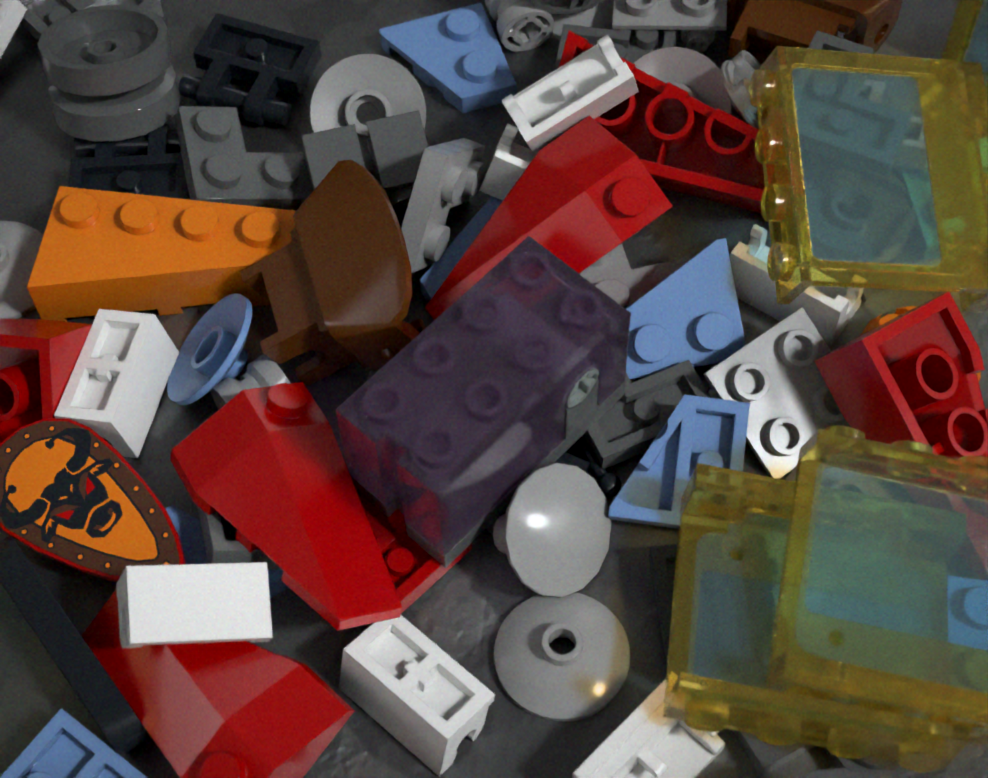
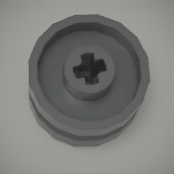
[37,5,180,142]

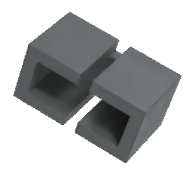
[302,110,428,211]

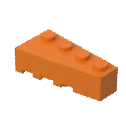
[27,186,296,322]

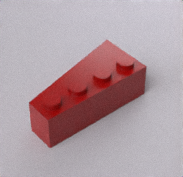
[558,30,789,216]

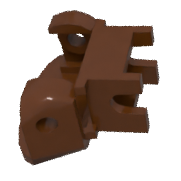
[726,0,903,89]
[241,159,431,386]

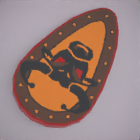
[0,418,186,582]

